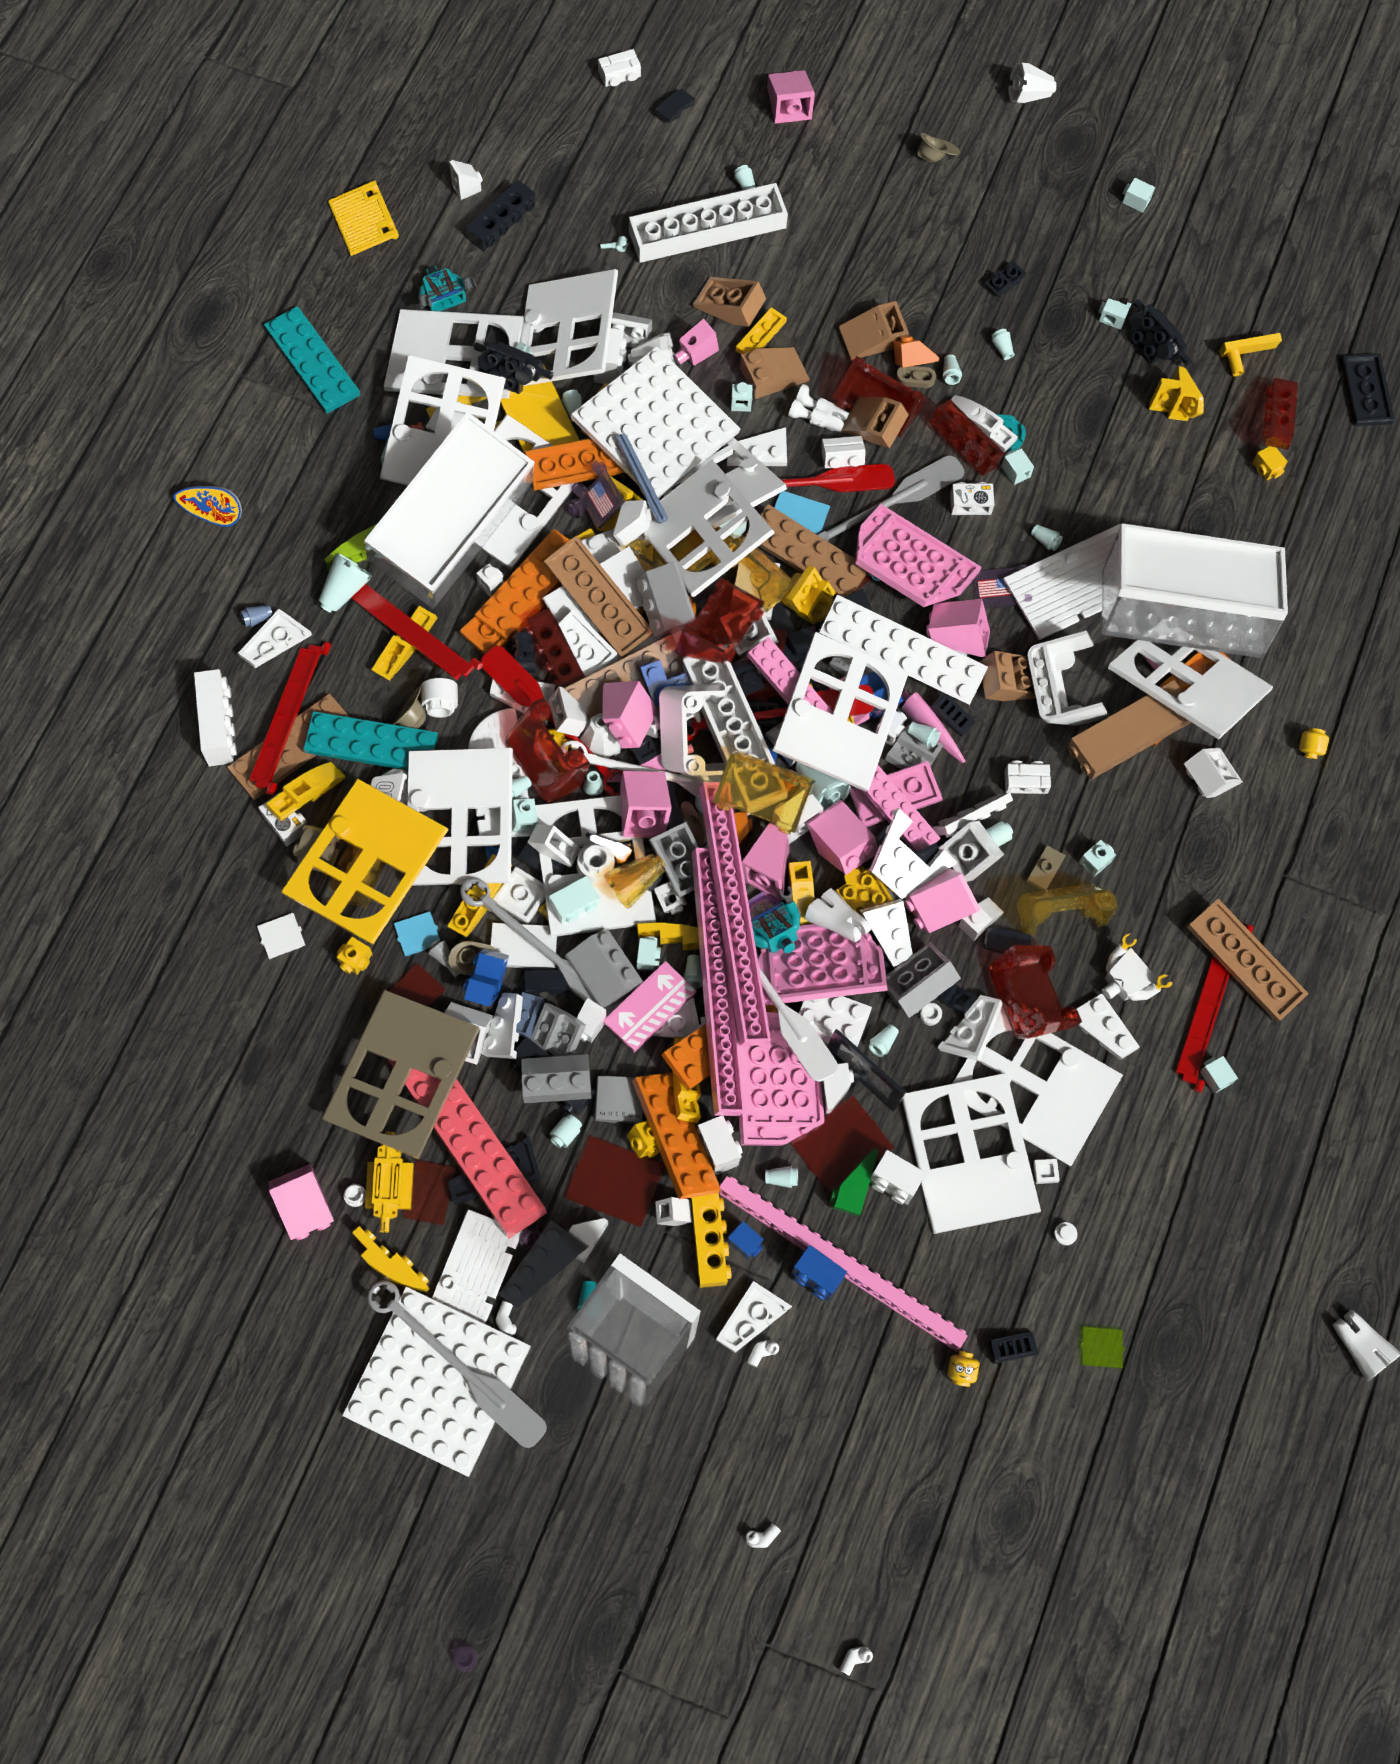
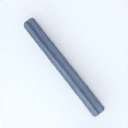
[616,433,668,524]

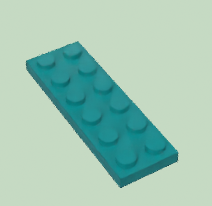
[264,306,360,414]
[304,711,438,770]

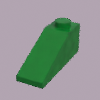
[829,1148,878,1216]

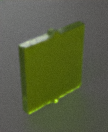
[1080,1327,1125,1369]

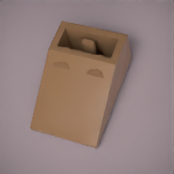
[839,301,909,360]
[841,397,909,449]
[980,651,1036,701]

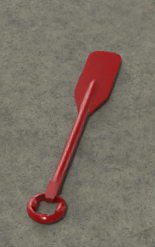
[780,464,895,492]
[481,646,623,796]
[687,685,874,741]

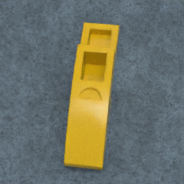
[266,762,345,822]
[448,854,512,937]
[352,1226,430,1293]

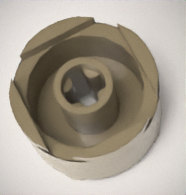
[293,825,340,873]

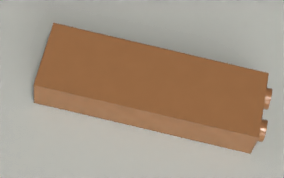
[1068,680,1191,780]

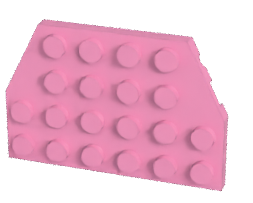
[855,504,982,607]
[758,924,887,1005]
[738,1012,824,1146]

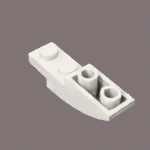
[942,395,1018,453]

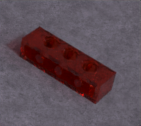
[1262,378,1298,450]
[929,399,1005,476]
[526,608,585,688]

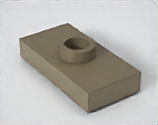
[1027,845,1066,892]

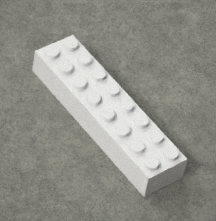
[629,183,788,263]
[819,595,988,705]
[683,645,787,816]

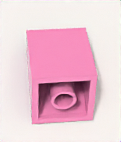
[767,70,815,124]
[926,599,990,657]
[602,681,658,748]
[620,771,671,838]
[806,800,879,875]
[742,823,790,901]
[904,868,980,933]
[269,1163,334,1240]

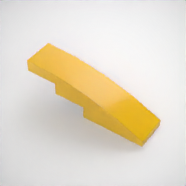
[371,606,437,681]
[637,923,700,951]
[673,1037,701,1123]

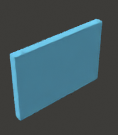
[774,491,830,535]

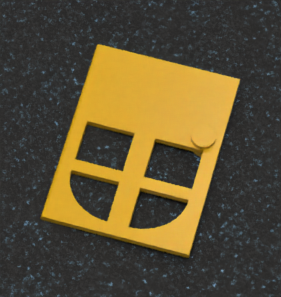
[426,364,580,454]
[282,779,448,944]

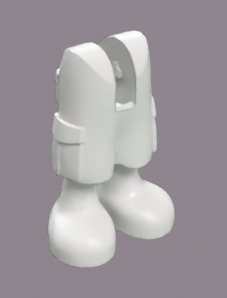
[788,384,849,431]

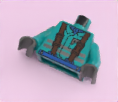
[418,265,477,311]
[751,886,800,953]

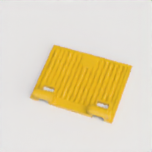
[328,180,399,256]

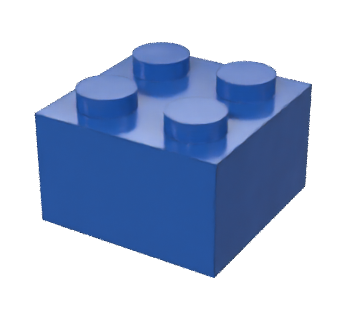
[791,1245,847,1301]

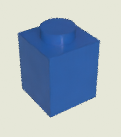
[727,1221,763,1260]

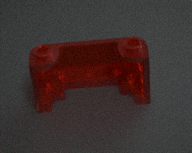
[832,356,927,439]
[675,578,764,664]
[504,697,590,802]
[990,945,1082,1039]

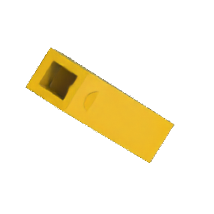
[787,861,814,926]

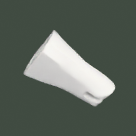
[805,888,872,942]
[1332,1310,1400,1381]

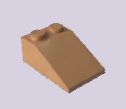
[693,277,766,327]
[740,347,809,399]

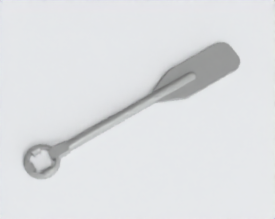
[818,456,964,541]
[460,878,626,1017]
[367,1281,547,1448]

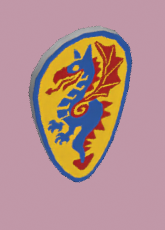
[174,486,242,527]

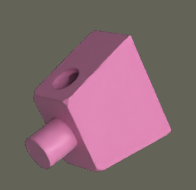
[673,319,719,365]

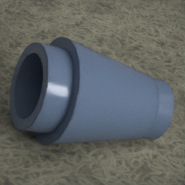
[240,605,273,627]

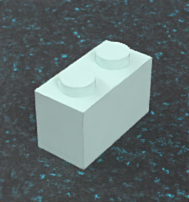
[549,876,600,924]

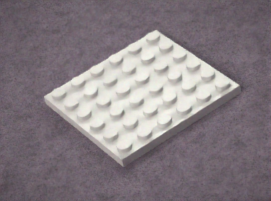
[571,347,740,499]
[343,1287,531,1477]

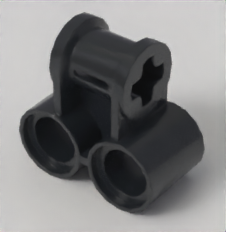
[511,632,535,673]

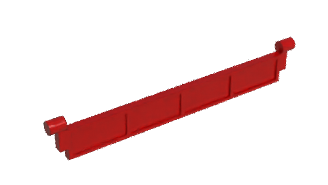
[351,584,483,680]
[249,642,331,796]
[1175,924,1254,1093]

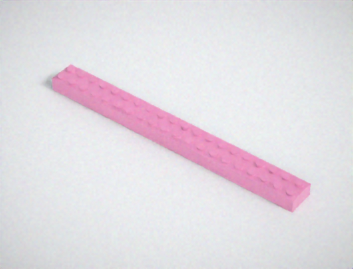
[747,637,941,853]
[699,782,771,1046]
[691,848,745,1116]
[719,1177,968,1351]

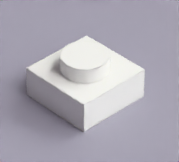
[1033,1159,1060,1184]

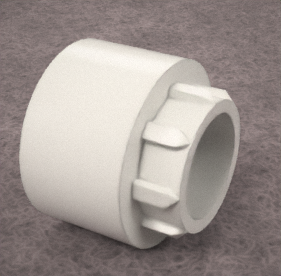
[421,678,458,718]
[577,843,615,885]

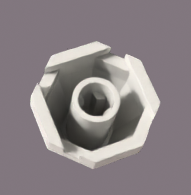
[1008,63,1056,103]
[628,332,675,366]
[580,713,621,759]

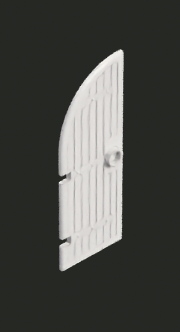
[468,708,533,837]
[432,1210,522,1324]

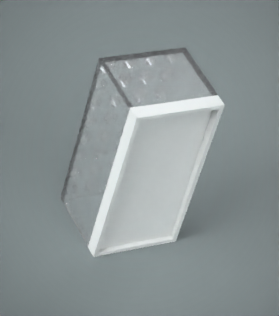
[364,412,535,609]
[1102,524,1288,658]
[567,1254,701,1407]

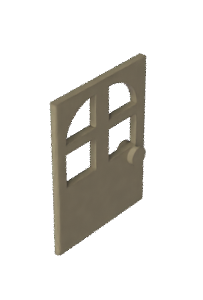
[321,990,480,1159]

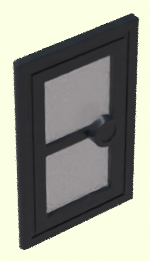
[827,1029,907,1112]

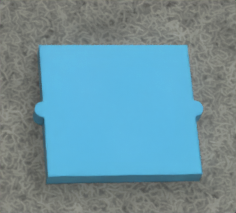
[394,912,440,957]

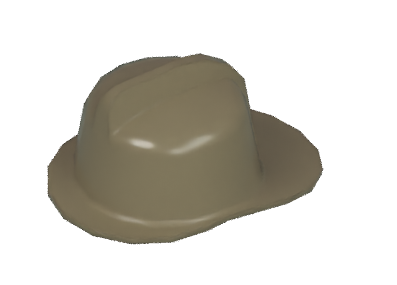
[917,133,960,162]
[393,686,426,729]
[680,801,707,848]
[448,941,498,975]

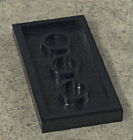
[1340,353,1395,426]

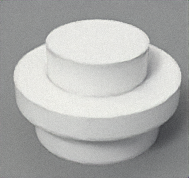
[344,1184,366,1207]
[1054,1222,1077,1245]

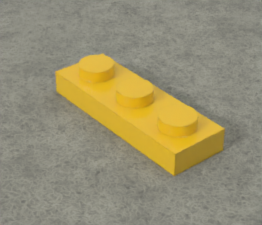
[736,307,787,354]

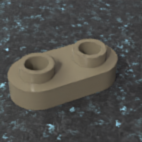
[896,366,936,388]

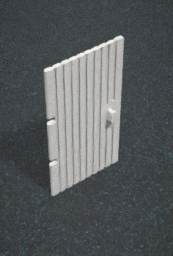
[1003,524,1128,640]

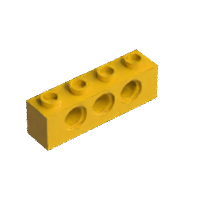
[691,1192,731,1288]

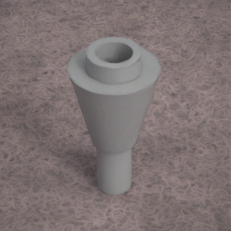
[428,940,459,977]

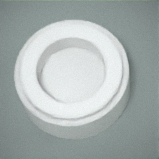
[919,1003,942,1026]

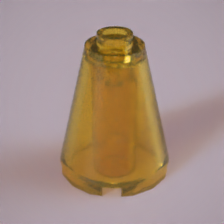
[604,853,666,909]

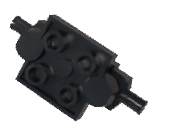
[1128,299,1192,366]
[474,341,554,394]

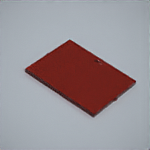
[790,1096,894,1195]
[565,1136,665,1228]

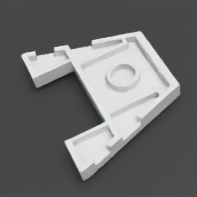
[869,808,957,899]

